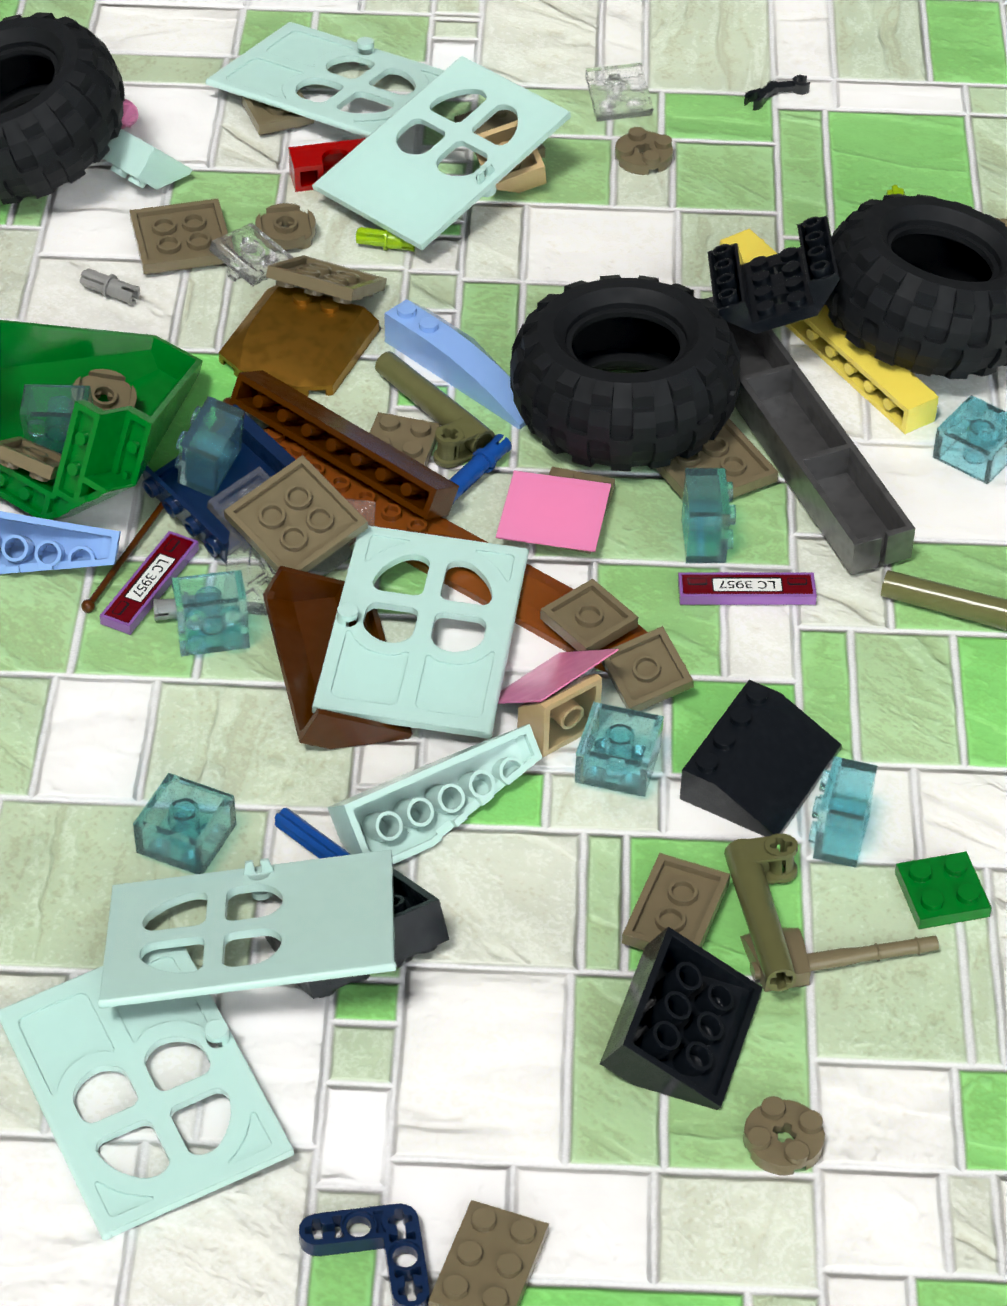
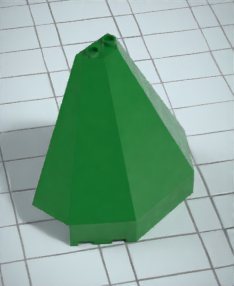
[0,320,203,520]

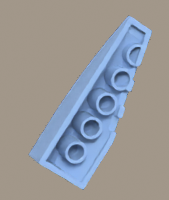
[384,299,526,429]
[0,511,121,574]

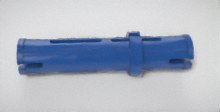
[449,434,512,505]

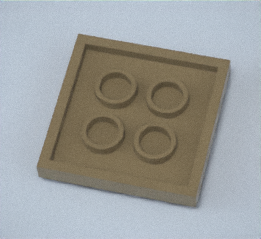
[129,198,234,274]
[266,255,387,304]
[656,419,779,512]
[224,455,368,572]

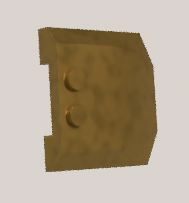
[219,285,379,396]

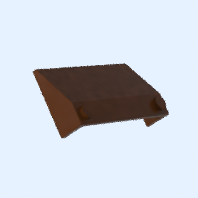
[263,566,413,749]

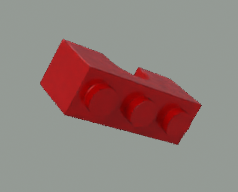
[288,138,366,192]

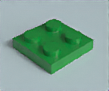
[895,851,992,930]

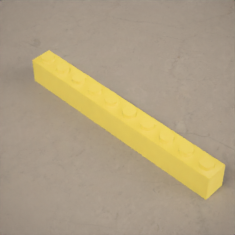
[720,229,939,434]

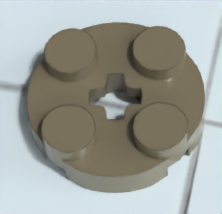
[615,127,673,175]
[255,203,316,252]
[71,369,137,410]
[743,1096,825,1176]

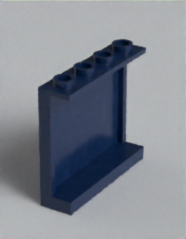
[142,404,296,565]

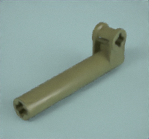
[375,351,495,468]
[881,570,1007,631]
[724,834,798,991]

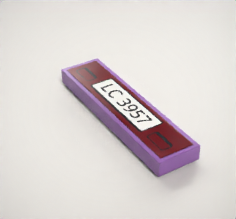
[100,531,199,635]
[678,572,817,605]

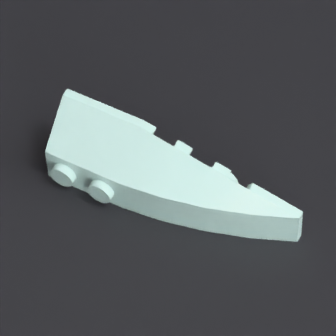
[103,128,193,190]
[327,724,543,864]

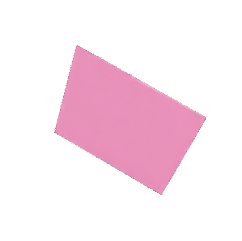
[496,471,611,552]
[498,649,619,704]

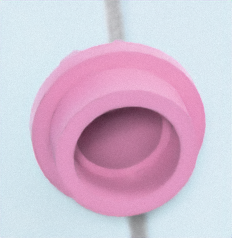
[121,99,138,129]

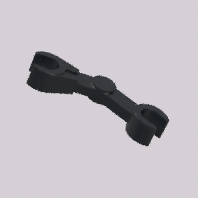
[744,75,810,111]

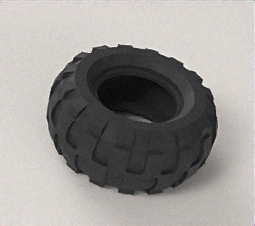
[0,12,125,204]
[825,194,1007,379]
[510,275,741,471]

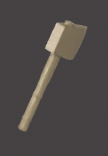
[740,928,939,992]

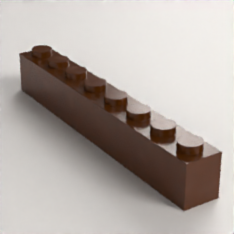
[229,370,459,519]

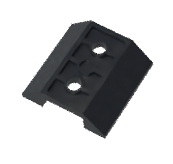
[708,215,840,334]

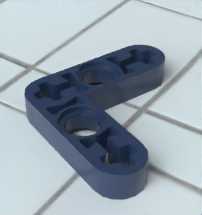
[299,1203,430,1306]

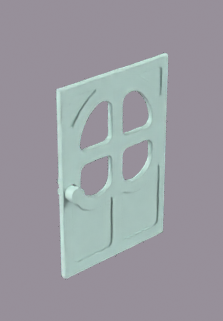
[206,22,444,137]
[312,56,571,250]
[312,525,529,739]
[98,850,397,1008]
[0,946,294,1240]

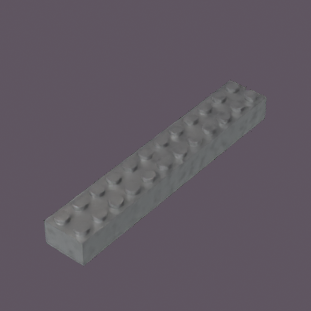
[705,297,916,574]

